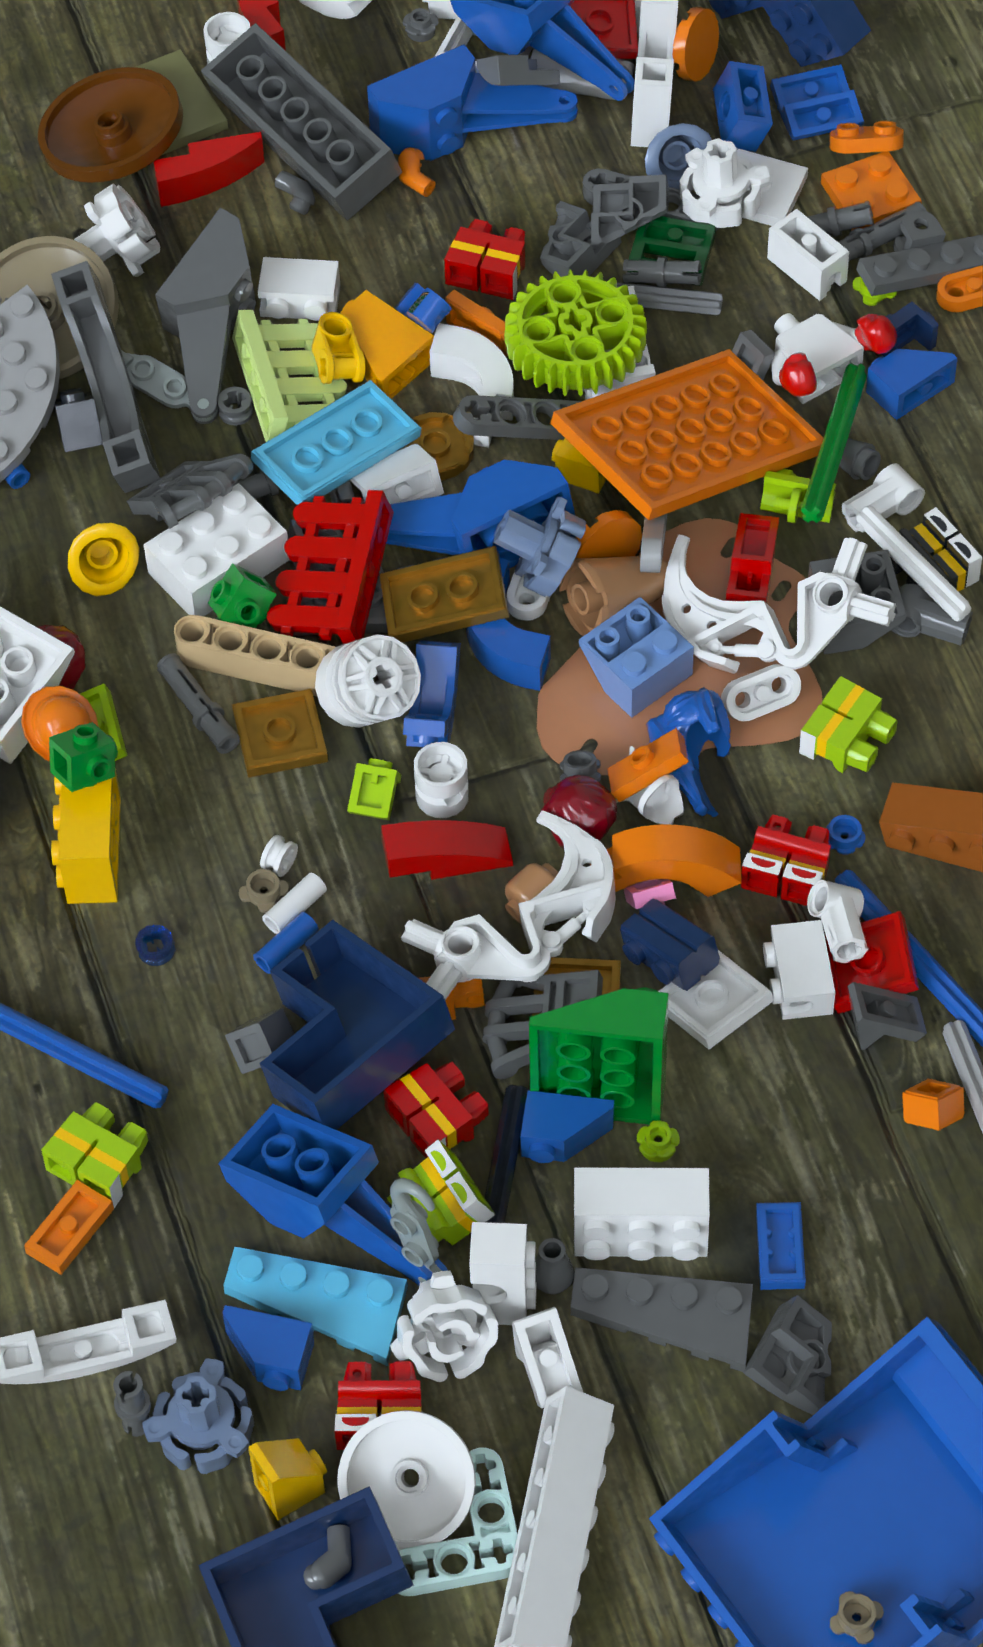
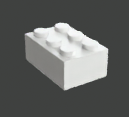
[144,483,290,616]
[574,1168,710,1261]

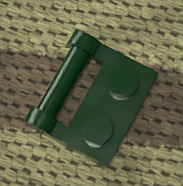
[627,216,716,286]

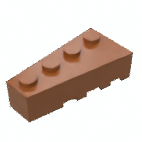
[879,782,983,872]

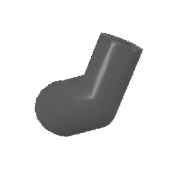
[275,170,315,215]
[303,1525,352,1590]

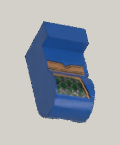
[394,283,452,333]

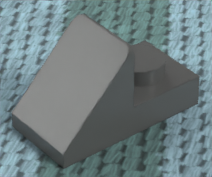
[848,982,927,1050]

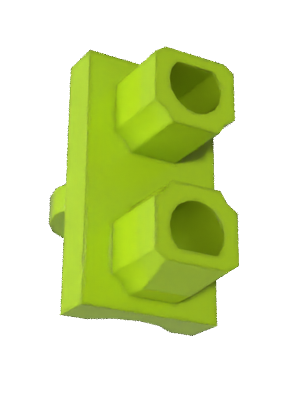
[760,469,836,523]

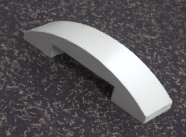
[0,1300,176,1384]

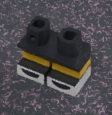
[890,507,982,592]

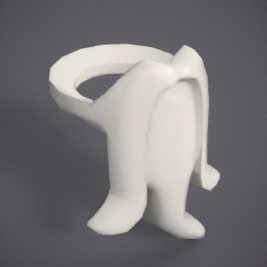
[616,746,684,825]

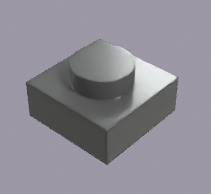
[732,330,775,380]

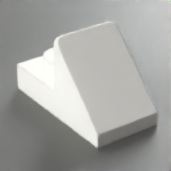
[512,1307,583,1408]

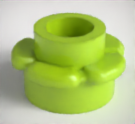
[637,1120,680,1162]

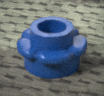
[826,815,865,854]

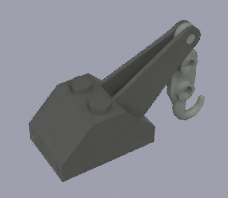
[121,207,256,424]

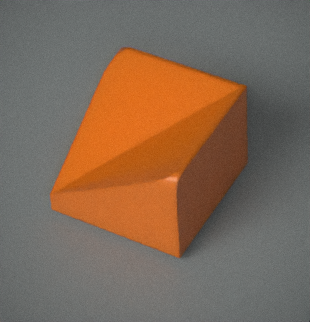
[902,1079,964,1131]

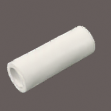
[262,873,327,934]

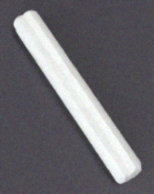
[856,506,971,621]

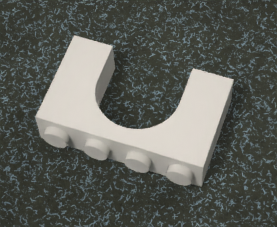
[631,0,678,147]

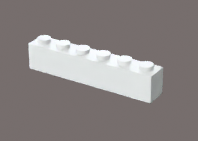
[494,1386,614,1647]

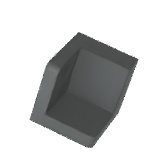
[225,1008,294,1074]

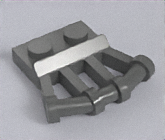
[127,454,253,529]
[482,970,603,1079]

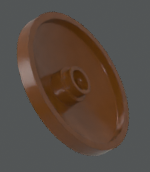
[38,67,183,183]

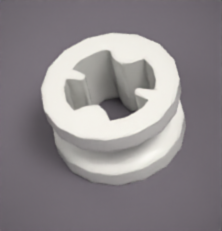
[260,835,298,877]

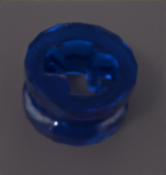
[135,924,176,966]

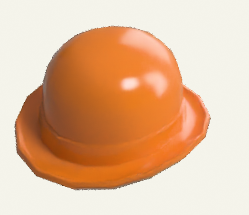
[21,686,98,762]

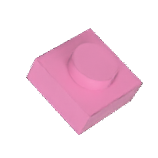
[623,879,676,909]

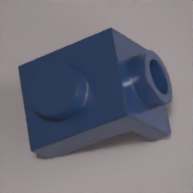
[882,302,938,357]

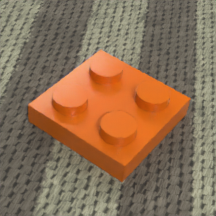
[821,151,922,231]

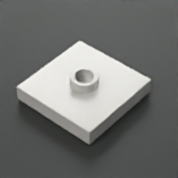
[720,149,808,226]
[658,950,773,1049]

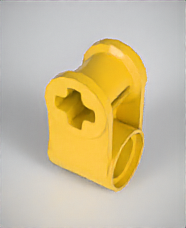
[311,312,365,384]

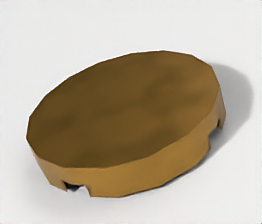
[398,412,474,481]

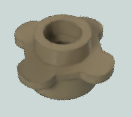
[239,869,289,913]
[830,1591,884,1644]

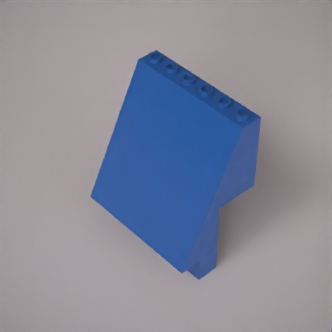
[649,1316,983,1647]

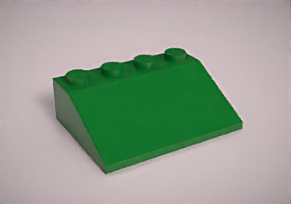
[529,987,669,1125]

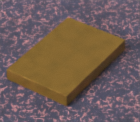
[379,546,509,643]

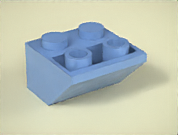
[579,597,694,718]

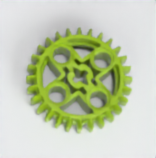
[504,269,647,397]

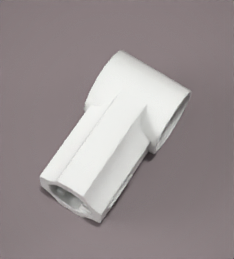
[842,463,925,533]
[807,880,868,963]

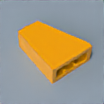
[340,290,434,399]

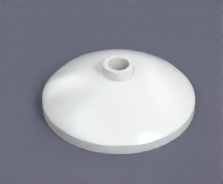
[337,1410,476,1550]

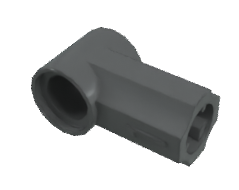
[891,584,973,646]

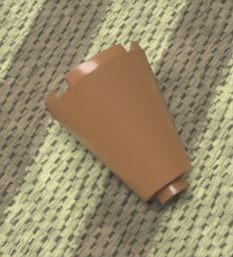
[559,556,668,636]

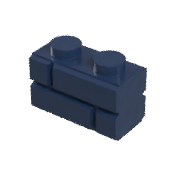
[620,898,720,991]

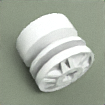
[315,634,421,728]

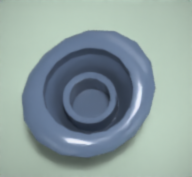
[645,123,712,190]

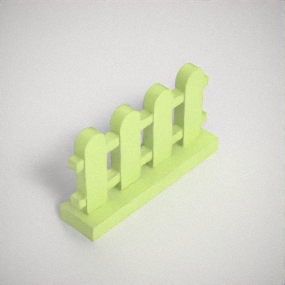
[232,310,347,442]

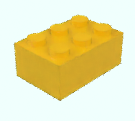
[51,768,121,904]

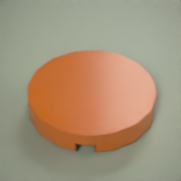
[672,6,719,82]
[575,510,642,559]

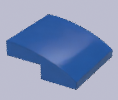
[770,64,864,141]

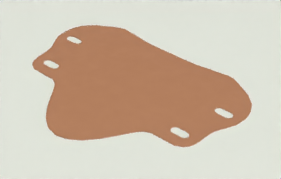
[537,518,823,776]

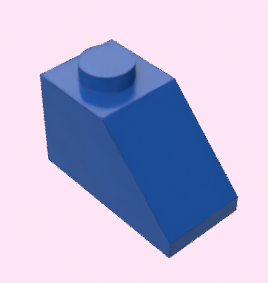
[866,349,957,420]
[521,1091,614,1163]
[223,1305,314,1391]

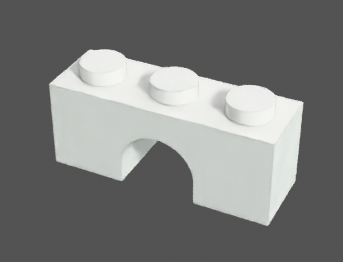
[469,1222,537,1325]

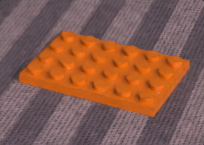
[550,349,823,520]

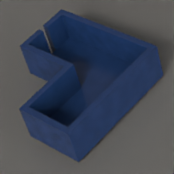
[709,0,871,67]
[259,920,455,1130]
[198,1486,414,1647]

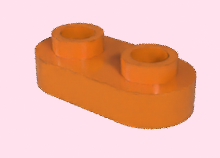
[830,121,904,154]
[936,265,983,312]

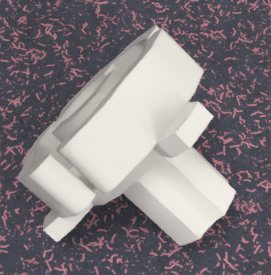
[680,138,770,228]
[74,184,160,277]
[390,1271,498,1382]

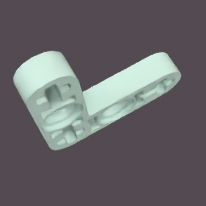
[398,1448,518,1596]

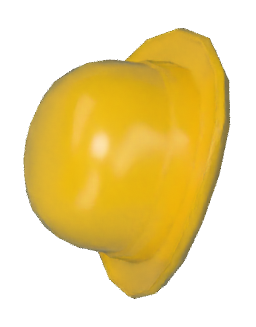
[68,522,139,597]

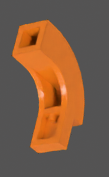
[590,824,741,897]

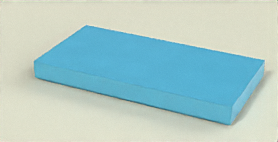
[251,380,421,505]

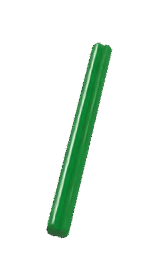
[801,363,867,523]

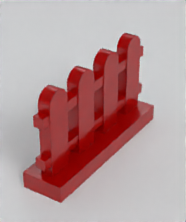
[267,490,394,645]

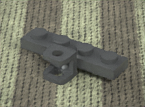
[856,211,983,296]

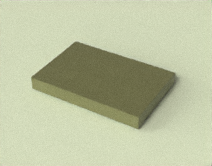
[136,49,228,155]

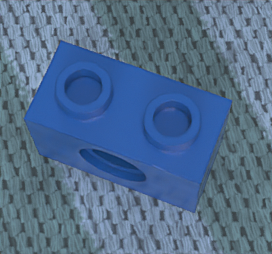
[713,61,773,152]

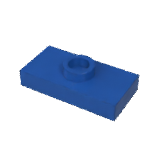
[756,1202,806,1290]

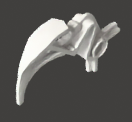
[662,534,896,674]
[401,810,616,1000]

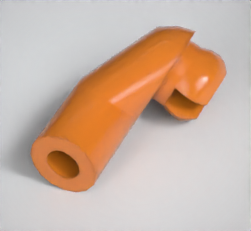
[398,147,436,197]

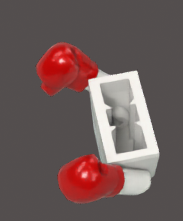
[771,313,897,404]

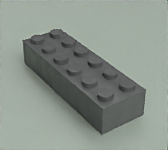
[201,23,402,221]

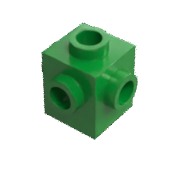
[208,563,277,628]
[49,722,118,792]

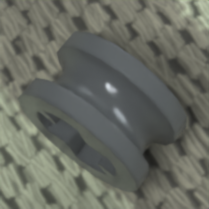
[217,386,253,426]

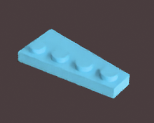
[223,1247,408,1366]

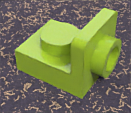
[347,758,402,820]

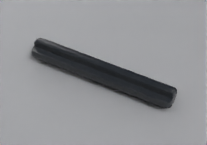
[484,1084,528,1223]

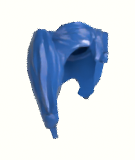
[646,687,731,817]

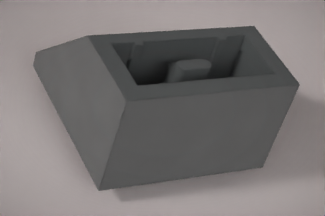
[808,550,906,655]

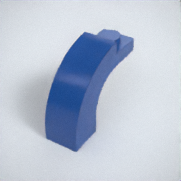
[466,558,551,691]
[403,640,461,747]

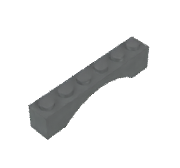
[51,261,161,493]

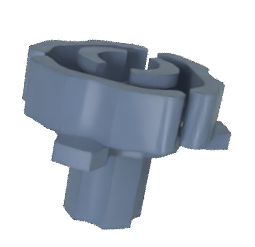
[493,497,586,597]
[142,1358,254,1474]

